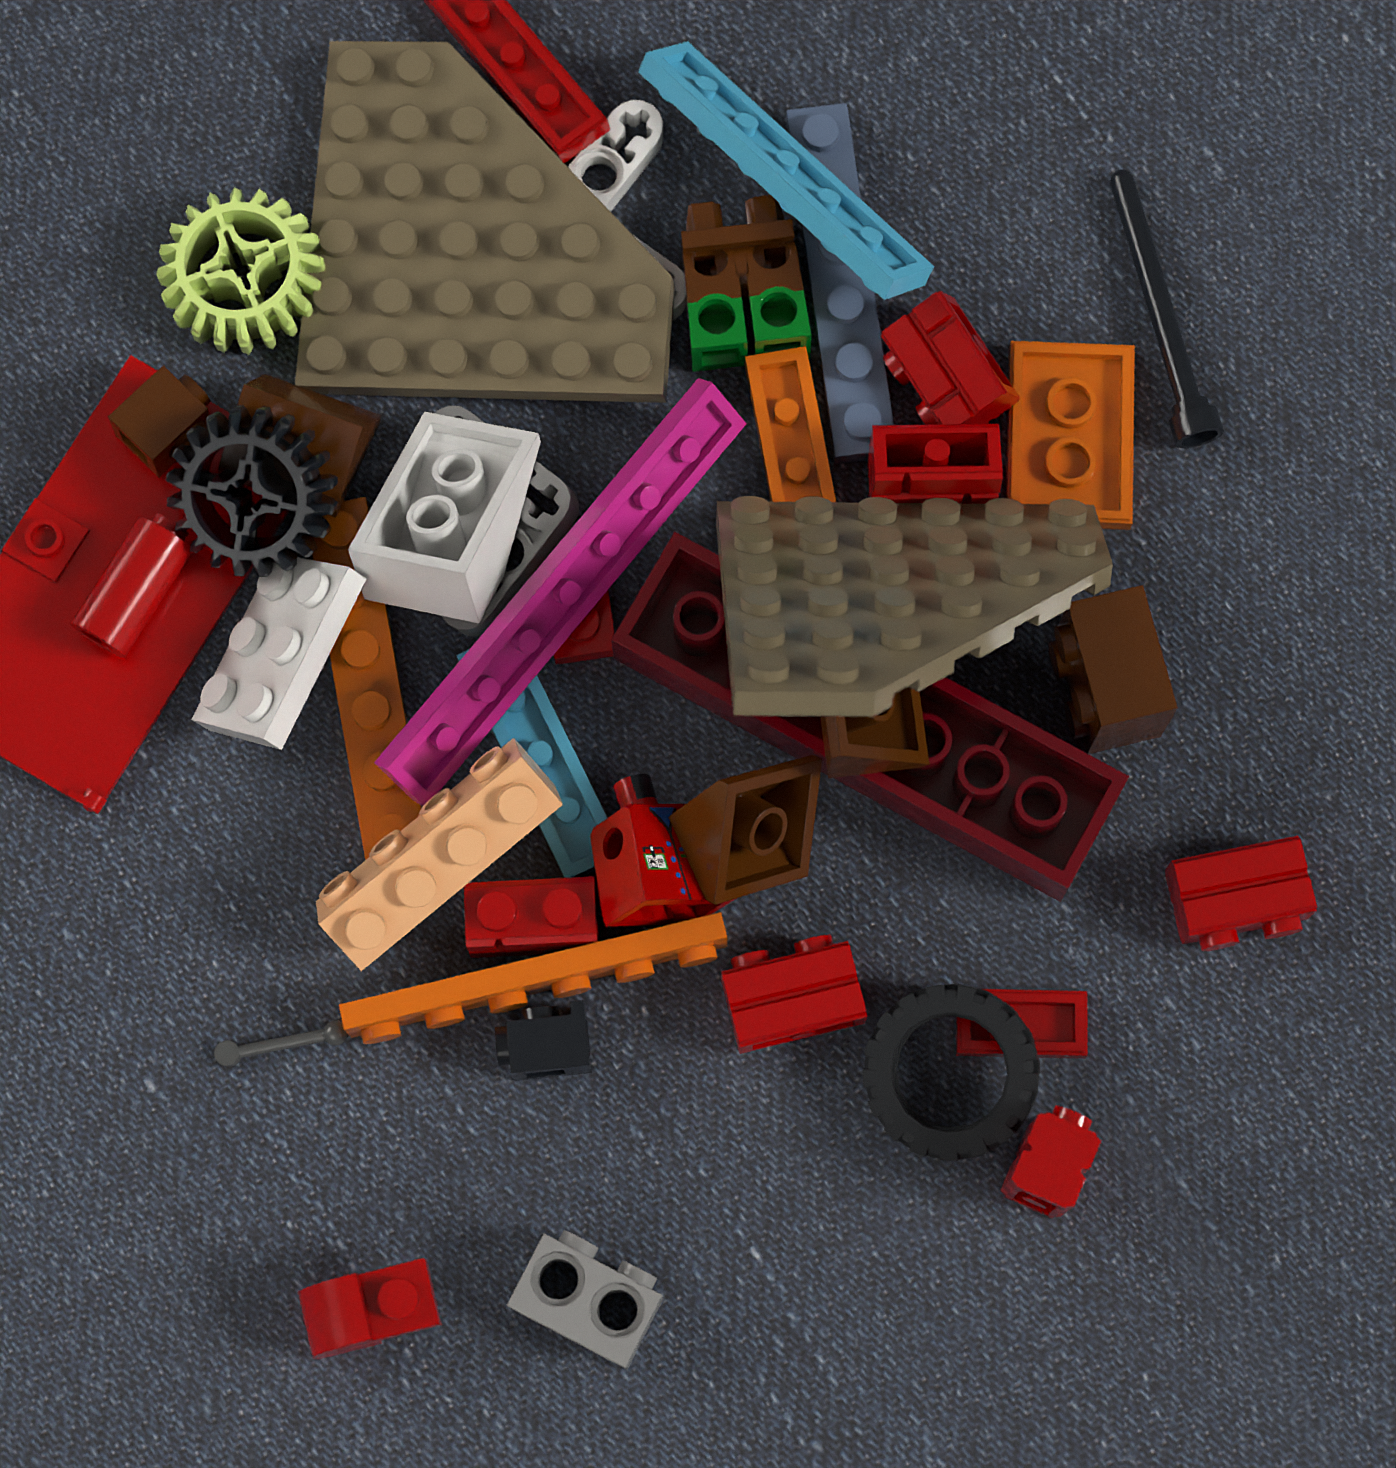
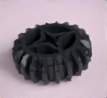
[165,405,338,577]

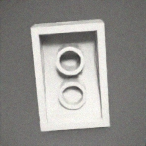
[348,412,541,623]

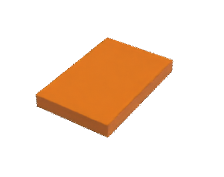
[1006,341,1135,530]

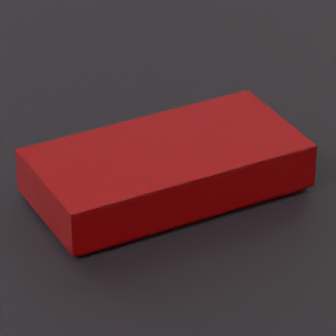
[956,989,1088,1059]

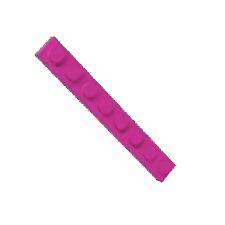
[374,378,747,806]

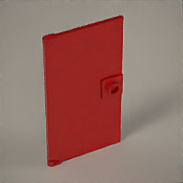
[0,355,290,815]

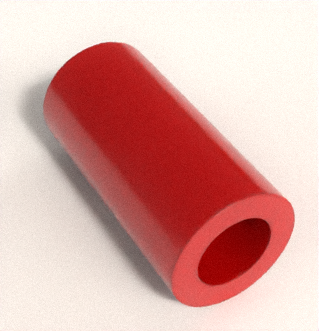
[70,513,192,658]

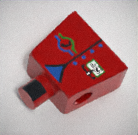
[590,774,737,926]

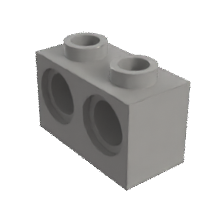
[506,1230,664,1370]

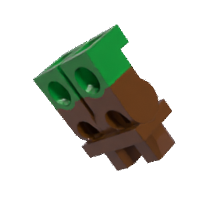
[681,195,811,372]

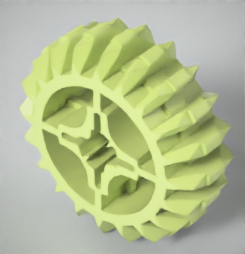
[157,187,325,355]

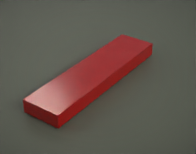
[424,0,611,164]

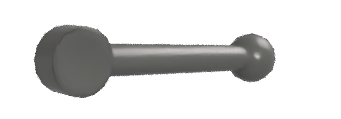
[214,1020,348,1067]

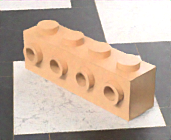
[316,738,563,971]

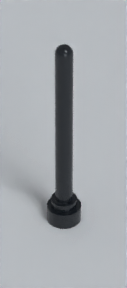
[1110,169,1224,449]

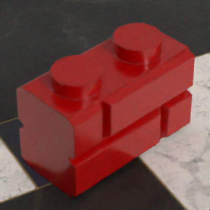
[880,291,1020,425]
[868,424,1003,504]
[1165,835,1317,951]
[464,876,599,958]
[721,935,867,1054]
[1000,1105,1101,1219]

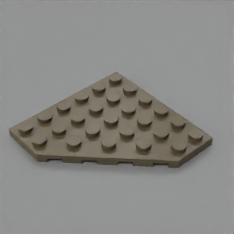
[295,41,675,403]
[716,496,1113,716]

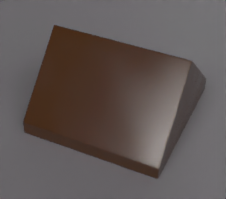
[218,374,381,517]
[820,686,930,778]
[668,755,822,905]

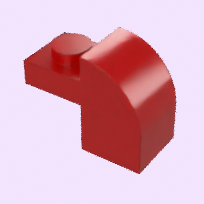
[298,1258,442,1360]

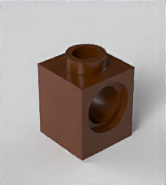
[108,365,211,478]

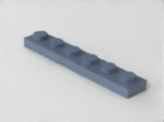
[786,103,894,464]

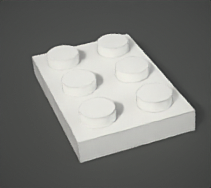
[191,557,366,750]

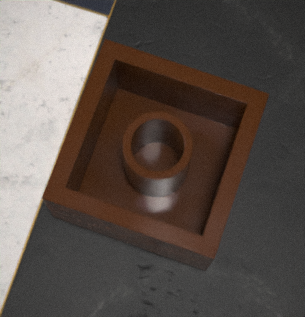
[1048,585,1178,754]

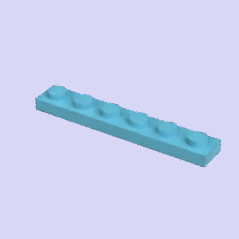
[638,41,934,300]

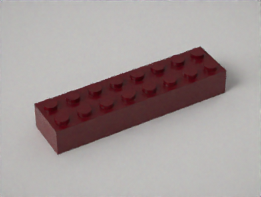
[611,532,1130,902]

